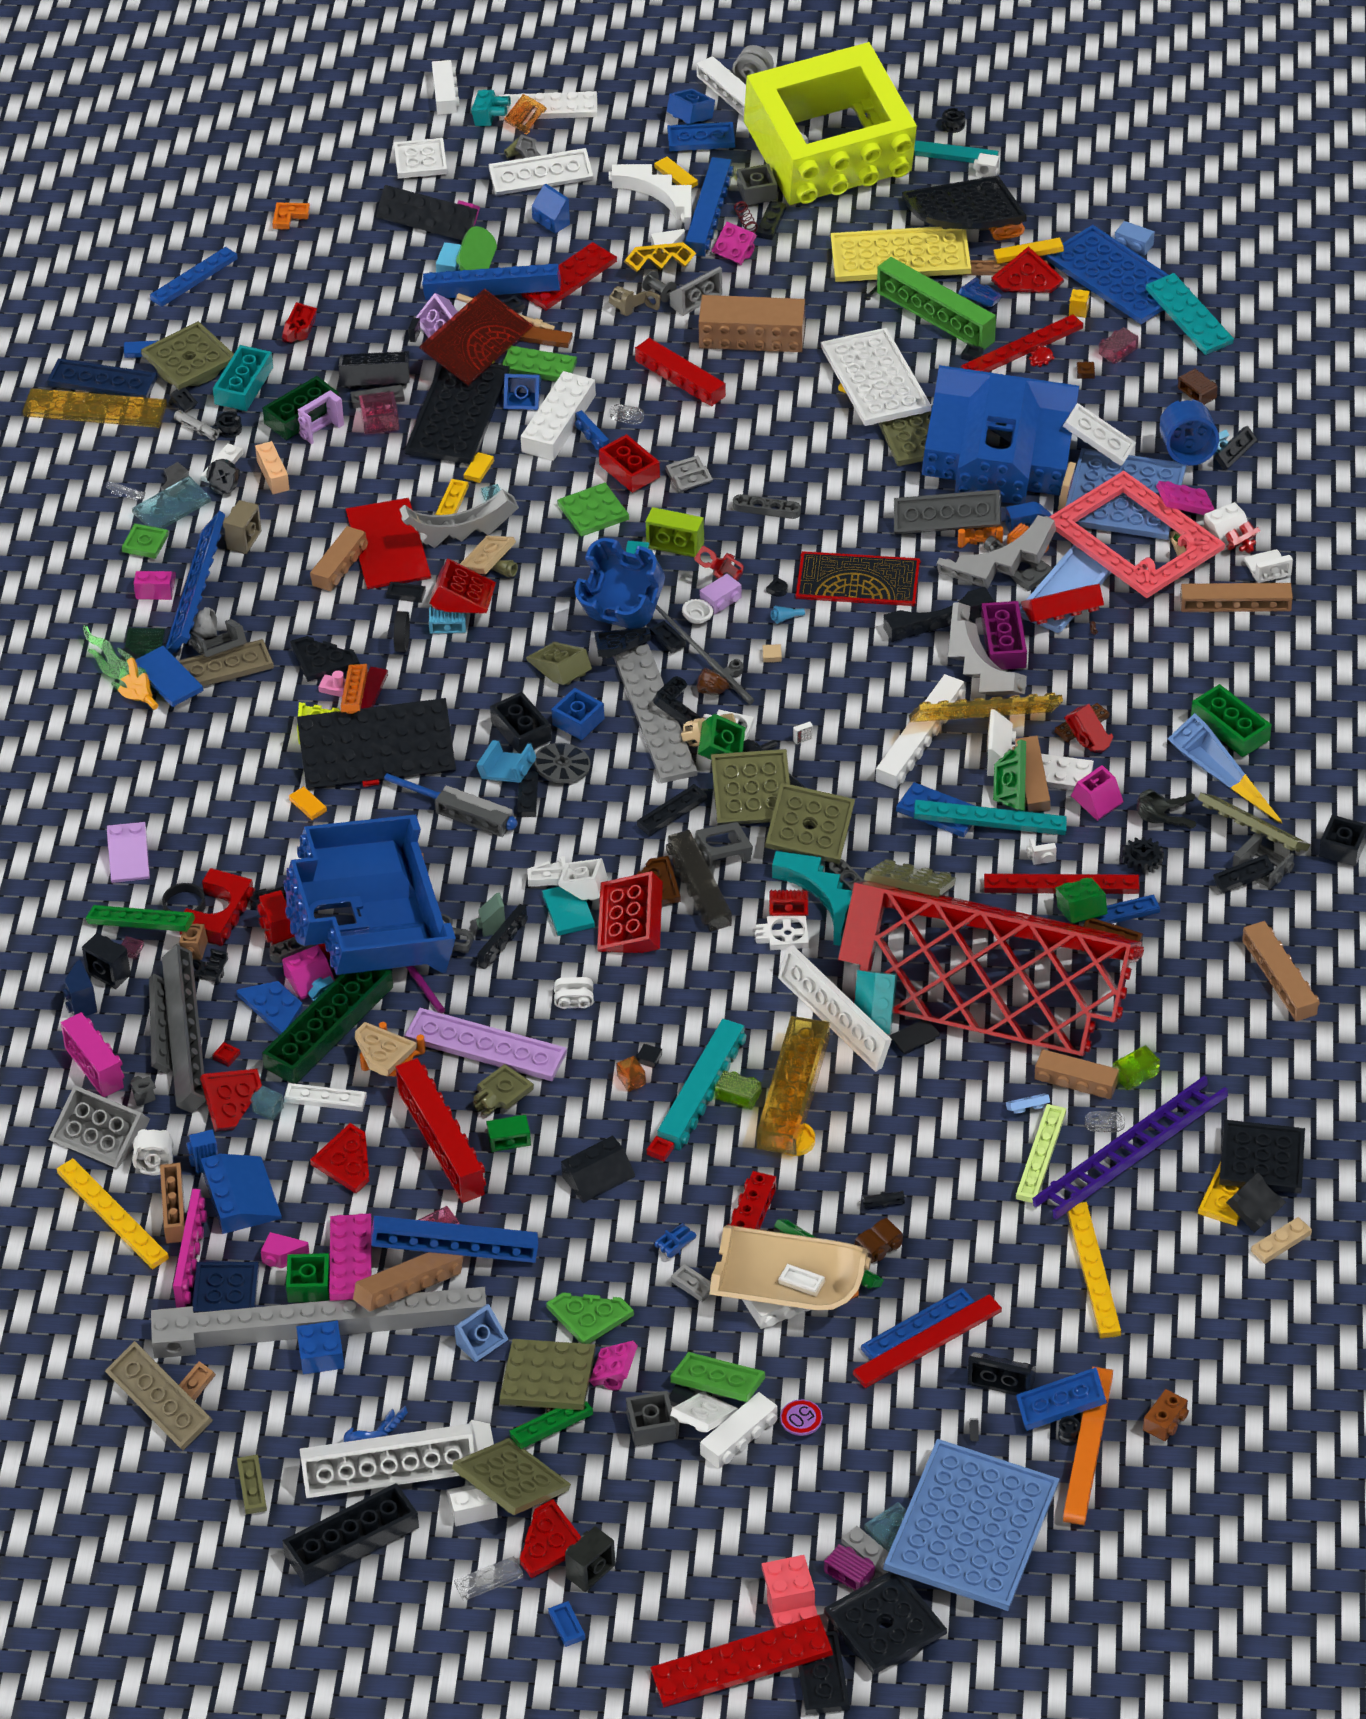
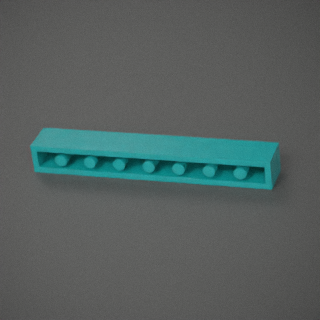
[657,1018,747,1151]

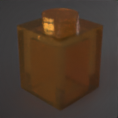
[616,1056,646,1092]

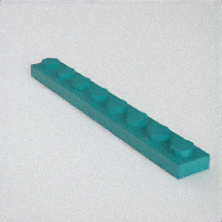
[914,800,1067,835]

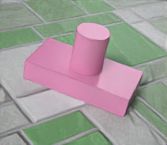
[318,671,346,697]

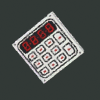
[793,722,813,744]

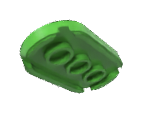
[456,226,497,271]

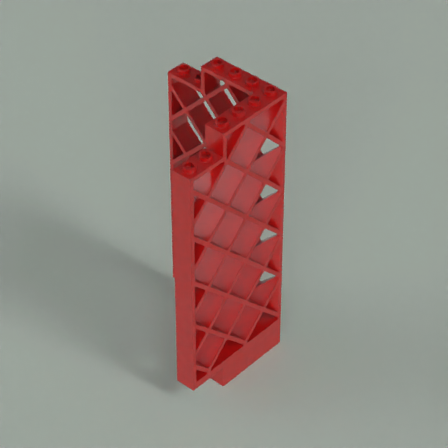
[838,881,1144,1056]

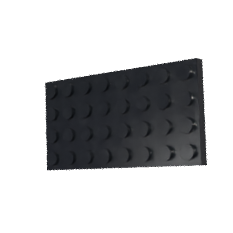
[405,362,510,464]
[297,698,456,790]

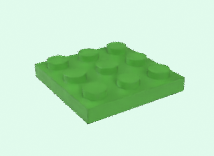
[557,483,629,537]

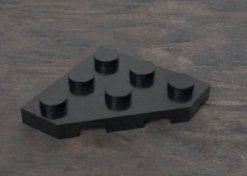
[594,627,651,658]
[290,636,360,682]

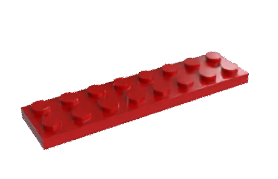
[650,1615,833,1708]

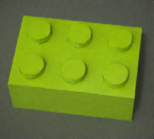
[645,507,704,557]

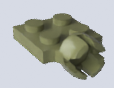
[473,1064,534,1115]

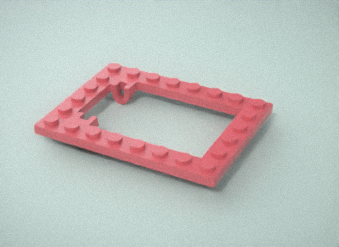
[1049,471,1225,598]

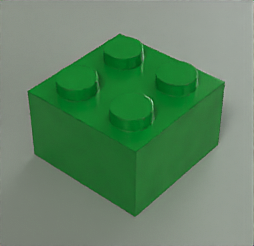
[698,714,746,760]
[1055,878,1108,924]
[286,1253,330,1303]

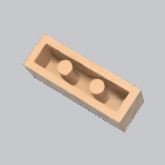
[255,441,289,494]

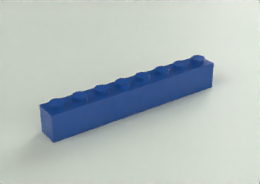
[685,157,734,257]
[422,264,561,300]
[371,1216,538,1263]

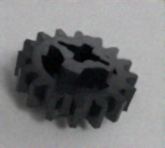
[1122,837,1164,873]

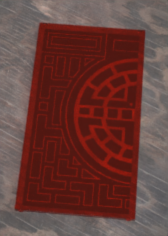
[419,289,533,385]

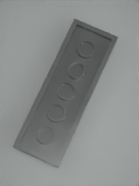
[894,490,1001,534]

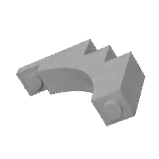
[937,515,1056,589]
[948,602,1027,696]

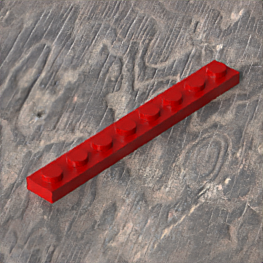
[961,314,1083,372]
[984,874,1139,894]

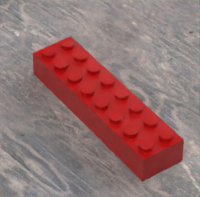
[395,1058,486,1203]

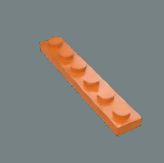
[341,664,368,714]

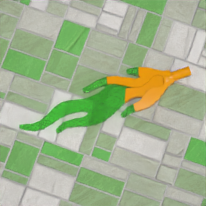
[83,625,159,710]

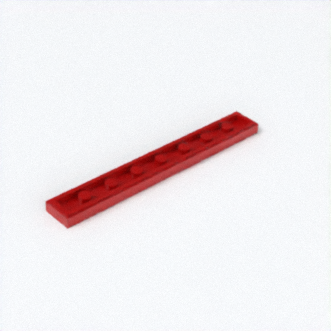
[853,1294,1002,1388]

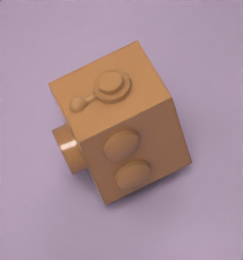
[179,924,208,960]

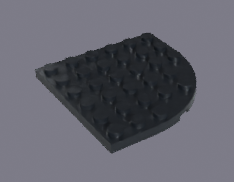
[902,175,1027,230]

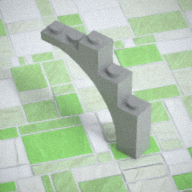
[399,489,519,548]

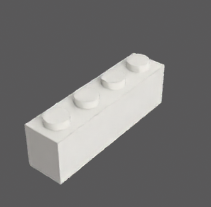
[432,60,460,115]
[700,1392,778,1469]

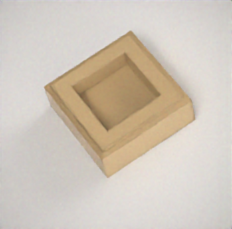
[762,644,782,663]

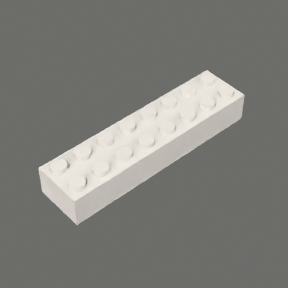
[300,1424,474,1498]

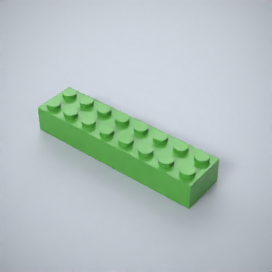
[877,257,996,350]

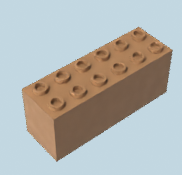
[699,295,805,352]

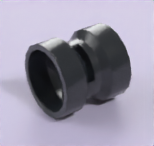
[1058,1416,1080,1446]

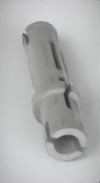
[174,410,219,441]

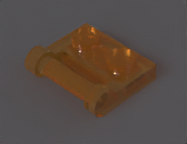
[504,94,547,135]

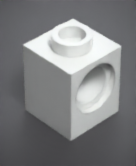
[973,153,999,178]

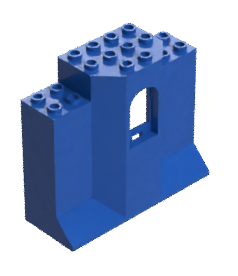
[921,365,1079,504]
[284,814,456,975]

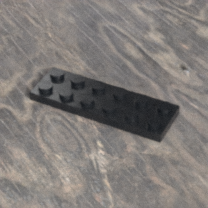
[376,185,478,241]

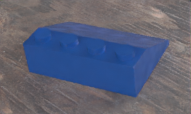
[201,1154,282,1234]

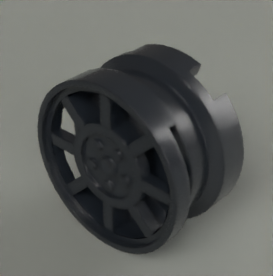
[942,108,965,133]
[216,411,242,438]

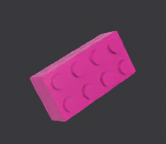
[60,1012,125,1097]

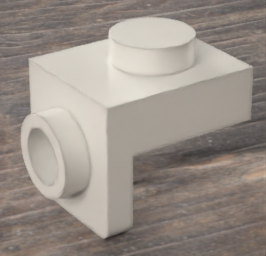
[1026,838,1057,865]

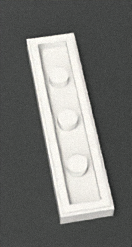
[284,1083,367,1112]

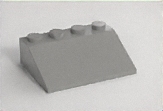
[48,1085,150,1169]

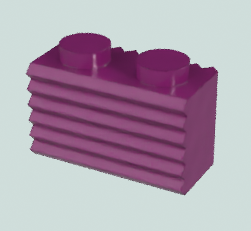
[824,1544,875,1591]

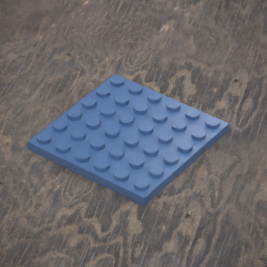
[1065,448,1187,540]

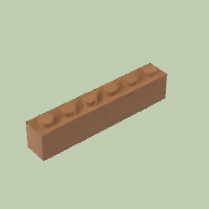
[1180,583,1293,612]
[1242,921,1320,1022]
[353,1252,463,1311]

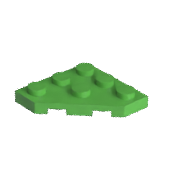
[546,1293,634,1344]

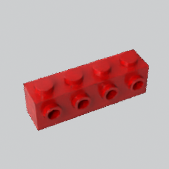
[728,1171,776,1230]

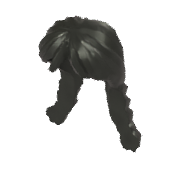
[1137,789,1197,829]

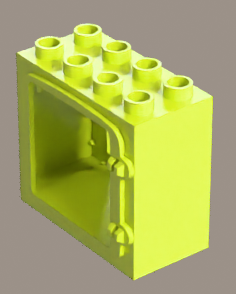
[744,42,917,206]

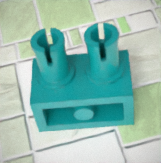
[471,90,511,126]

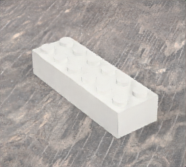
[521,371,596,461]

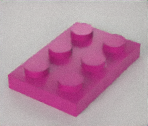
[1156,481,1215,515]

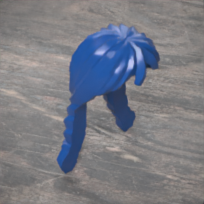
[343,1406,408,1442]

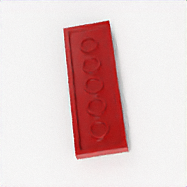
[522,242,617,311]

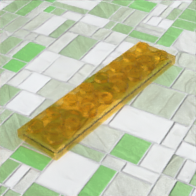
[23,388,167,428]
[909,693,1063,722]

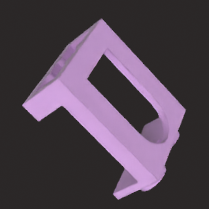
[298,390,344,444]

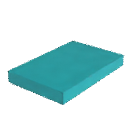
[542,887,595,936]

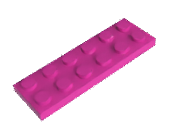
[173,1189,207,1308]
[329,1214,372,1301]

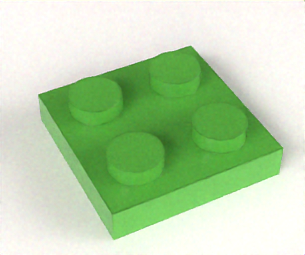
[122,523,169,559]

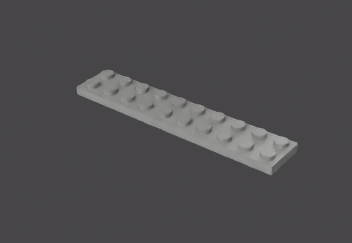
[613,644,697,783]

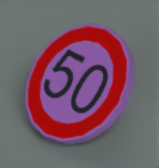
[780,1399,823,1436]

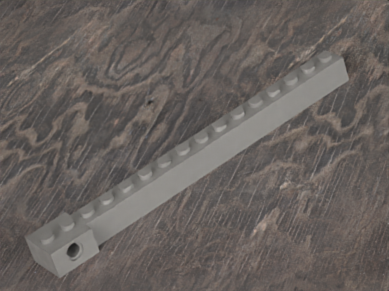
[151,1287,486,1359]

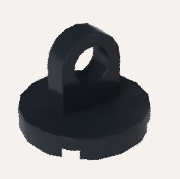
[206,459,240,495]

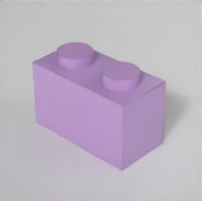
[700,574,742,615]

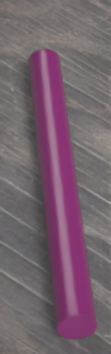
[406,966,445,1013]

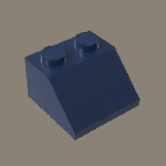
[63,959,97,1016]

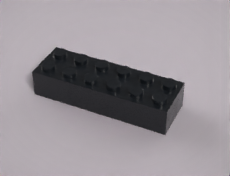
[282,1483,419,1586]

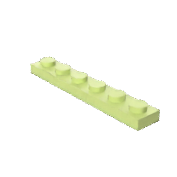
[1016,1104,1066,1203]

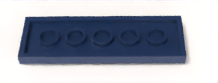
[47,358,157,401]

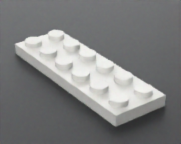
[499,91,597,120]
[489,148,593,196]

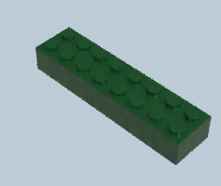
[262,969,393,1084]

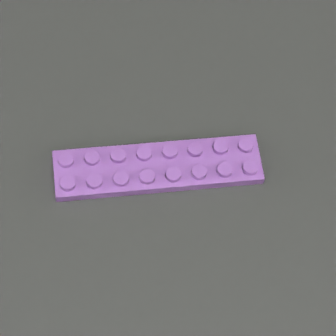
[405,1008,567,1081]

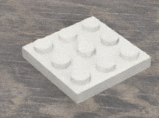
[394,138,447,178]

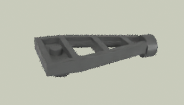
[984,536,1053,591]

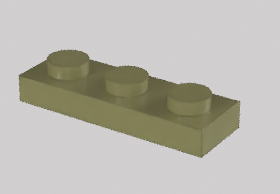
[237,1454,267,1515]

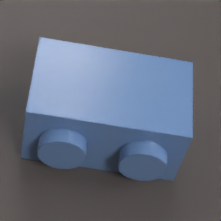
[1115,221,1155,256]

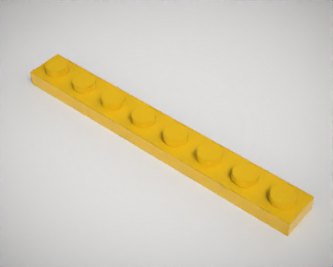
[57,1158,169,1270]
[1067,1202,1121,1339]

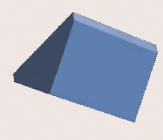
[454,1304,509,1362]

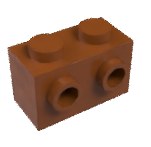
[1143,1389,1189,1442]

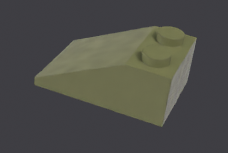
[526,642,592,685]

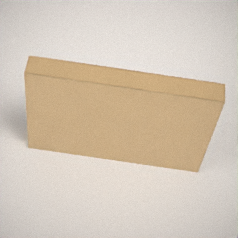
[460,536,516,574]

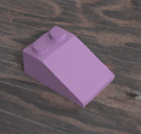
[107,822,150,883]

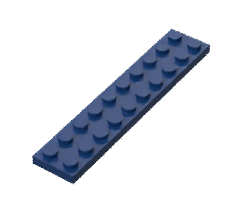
[165,510,225,655]

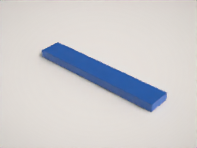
[861,1288,975,1360]

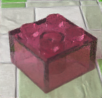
[359,391,399,434]

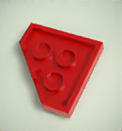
[991,246,1064,293]
[200,1069,262,1132]
[310,1123,369,1193]
[520,1499,581,1578]

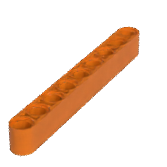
[1063,1366,1113,1526]

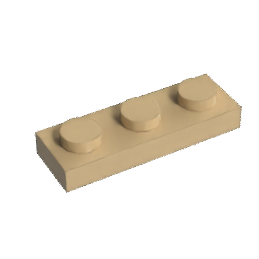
[1251,1217,1312,1264]

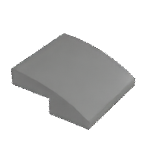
[665,455,713,492]

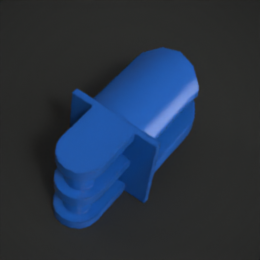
[655,1223,697,1258]

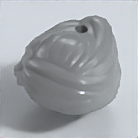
[192,607,217,640]

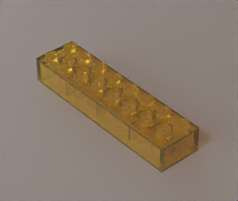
[756,1016,830,1155]

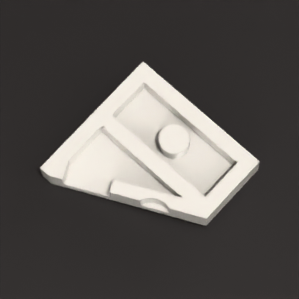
[527,856,565,887]

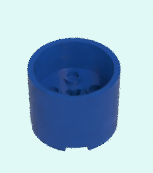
[1160,399,1219,466]

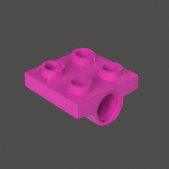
[712,222,757,265]
[589,1341,638,1391]

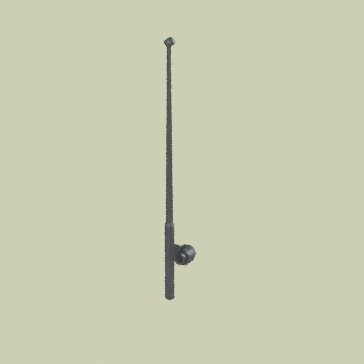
[655,605,754,705]

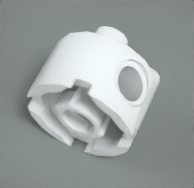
[132,1129,174,1175]

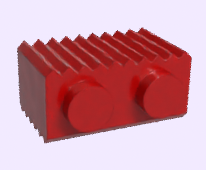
[769,889,808,916]

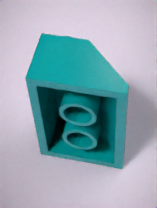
[854,970,897,1034]

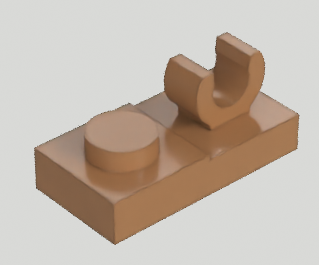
[179,1361,216,1401]

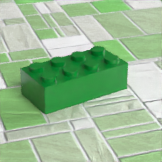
[1191,684,1272,757]

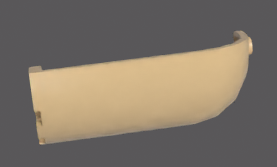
[709,1225,871,1310]

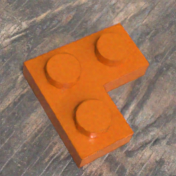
[272,202,310,230]

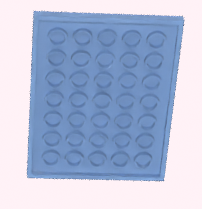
[883,1439,1060,1611]

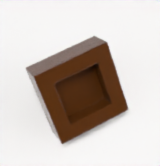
[1077,362,1095,379]

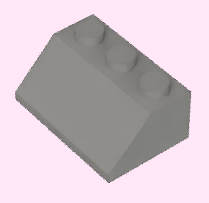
[670,267,722,316]

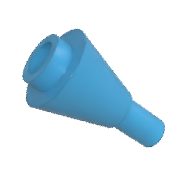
[771,606,805,624]

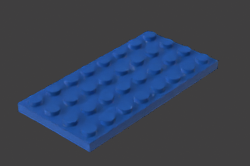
[1044,225,1190,324]

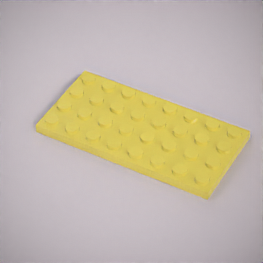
[831,226,971,282]

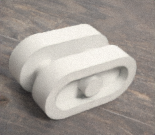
[554,977,594,1009]

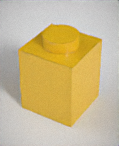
[1069,289,1090,318]

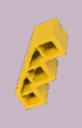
[624,242,696,272]

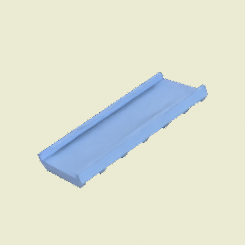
[1019,545,1111,633]

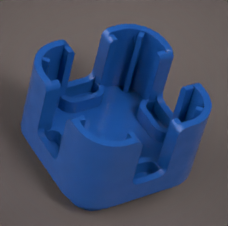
[575,538,665,629]

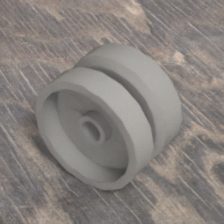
[732,45,774,85]

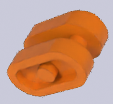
[989,222,1025,241]

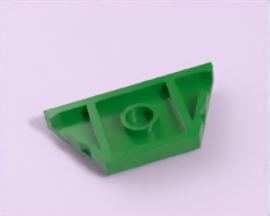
[993,740,1026,811]

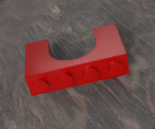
[179,868,255,946]

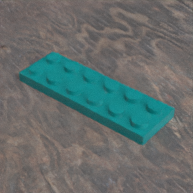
[1146,273,1234,355]

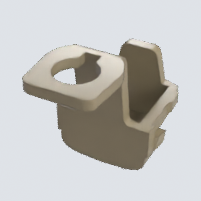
[609,286,661,316]

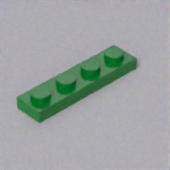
[509,1401,593,1449]

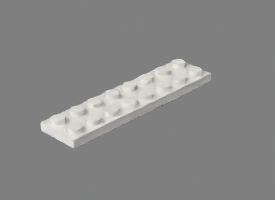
[778,946,892,1072]

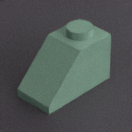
[476,892,505,937]

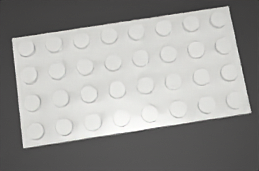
[821,328,931,426]

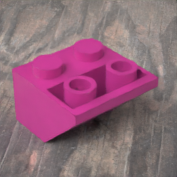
[1071,765,1124,821]

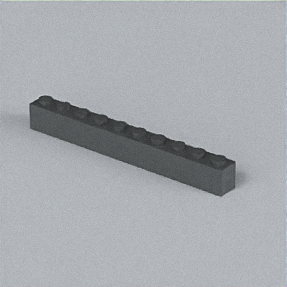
[162,944,206,1113]

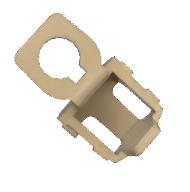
[681,713,736,747]

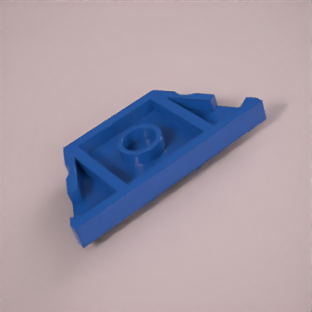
[958,277,1002,307]
[236,981,303,1035]

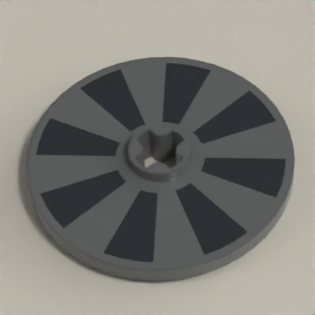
[534,743,590,783]

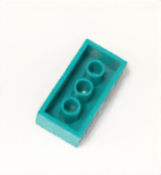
[213,345,274,411]

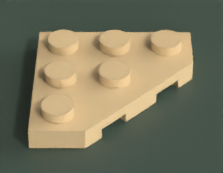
[354,1022,417,1076]

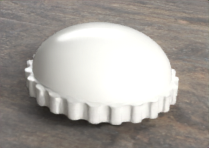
[682,599,713,624]

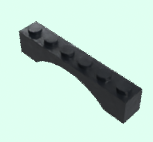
[883,587,994,642]

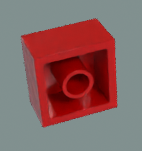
[257,890,295,946]

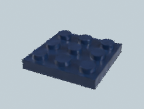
[192,1262,259,1313]

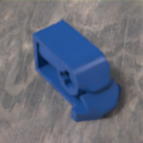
[1005,502,1052,533]

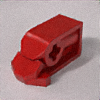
[282,302,317,343]
[1064,704,1113,753]

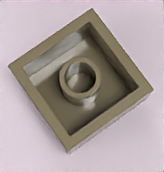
[223,500,262,554]

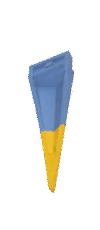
[1168,713,1282,824]

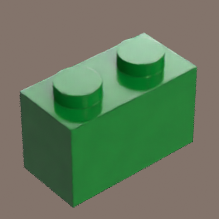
[486,1115,531,1152]

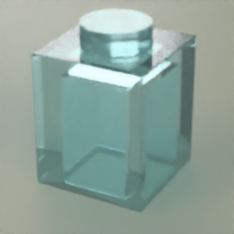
[251,1086,284,1121]

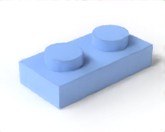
[1006,1093,1050,1114]

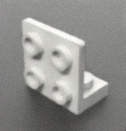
[1244,549,1293,583]

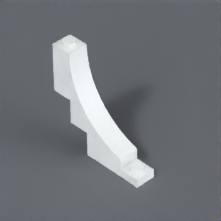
[609,164,692,230]

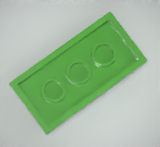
[502,346,577,382]
[670,1352,765,1402]

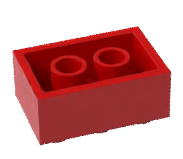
[599,434,660,493]

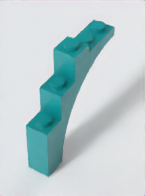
[772,851,852,946]

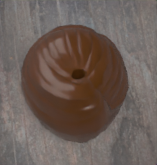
[697,668,729,695]

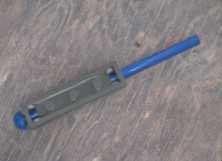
[384,773,517,837]

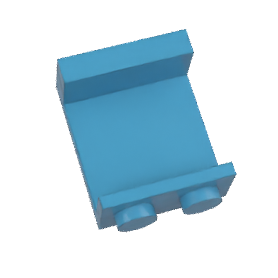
[476,740,536,783]

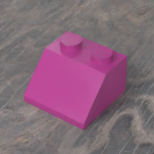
[134,571,176,600]
[282,945,335,1000]

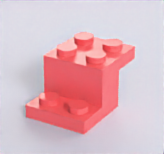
[762,1555,818,1628]

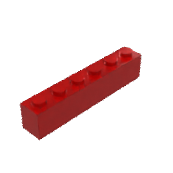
[635,338,726,407]

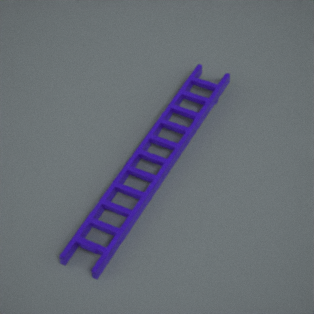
[1032,1076,1228,1220]

